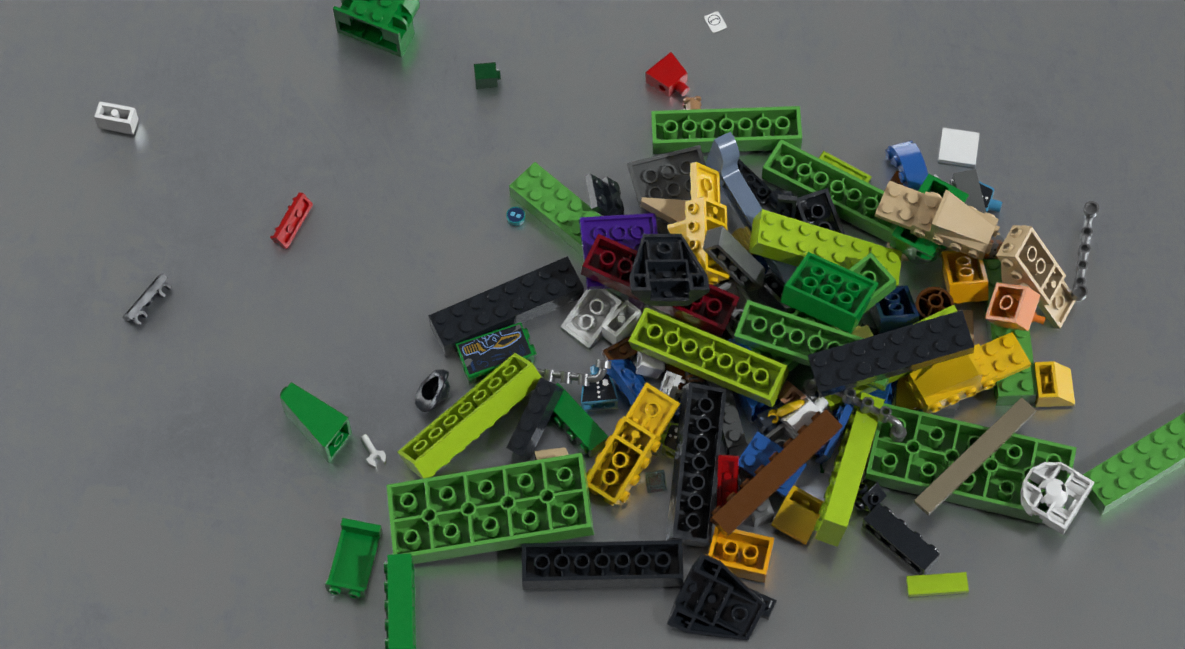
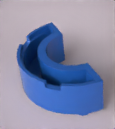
[885,140,928,191]

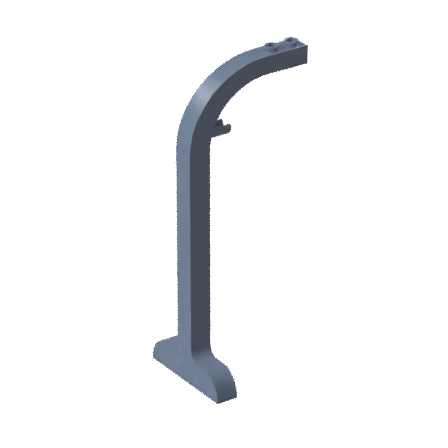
[705,132,819,434]

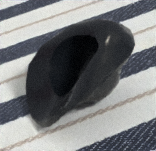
[415,369,450,412]

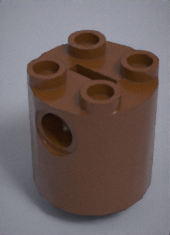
[915,287,954,321]

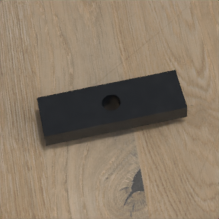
[737,159,773,207]

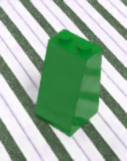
[280,382,352,463]

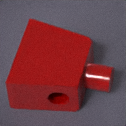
[645,52,690,96]

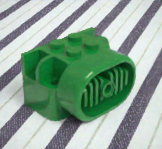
[333,0,420,58]
[890,174,969,264]

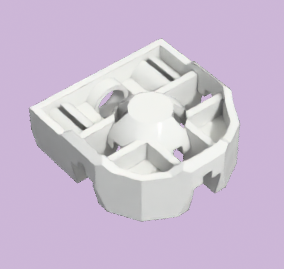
[1021,462,1094,535]

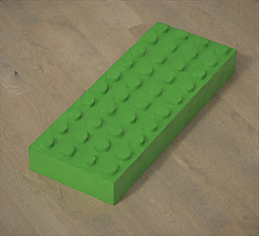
[865,403,1077,524]
[386,453,594,564]

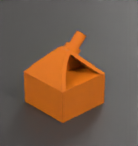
[985,282,1046,331]

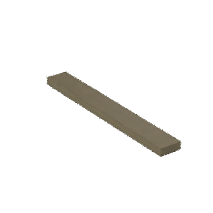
[914,398,1036,516]

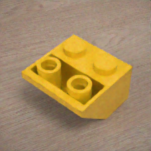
[1034,361,1075,407]
[771,485,824,545]

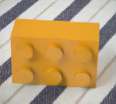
[942,251,988,304]
[708,526,774,583]

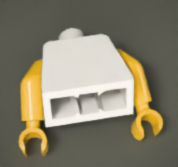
[767,397,829,435]

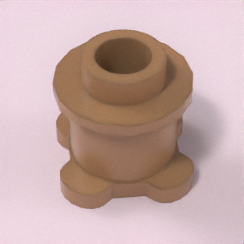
[683,96,702,110]

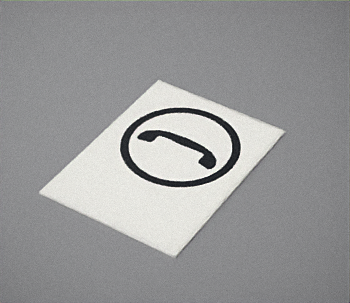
[704,11,727,33]

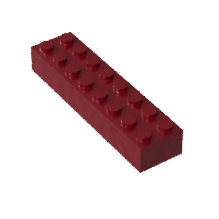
[581,234,740,338]

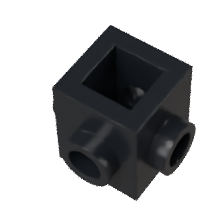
[854,479,887,512]

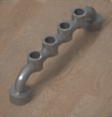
[1071,201,1099,301]
[536,359,612,386]
[802,378,907,442]

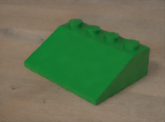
[781,252,879,334]

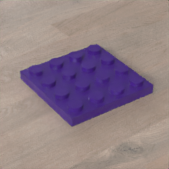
[579,213,658,290]

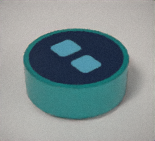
[506,207,525,226]

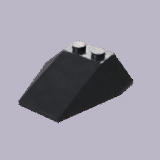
[629,234,710,306]
[667,552,766,640]

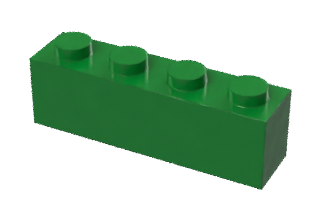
[551,383,609,458]

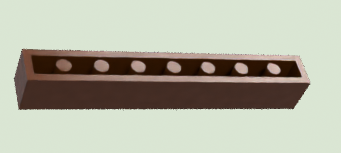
[710,409,843,537]

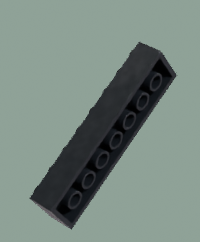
[428,256,584,357]
[808,310,974,398]
[666,382,727,547]
[522,540,684,590]

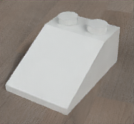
[561,289,625,349]

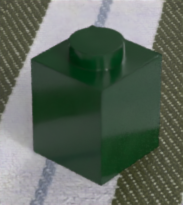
[474,62,501,89]

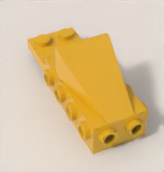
[667,162,729,285]
[907,332,1031,414]
[586,382,681,506]

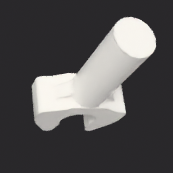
[360,434,386,469]

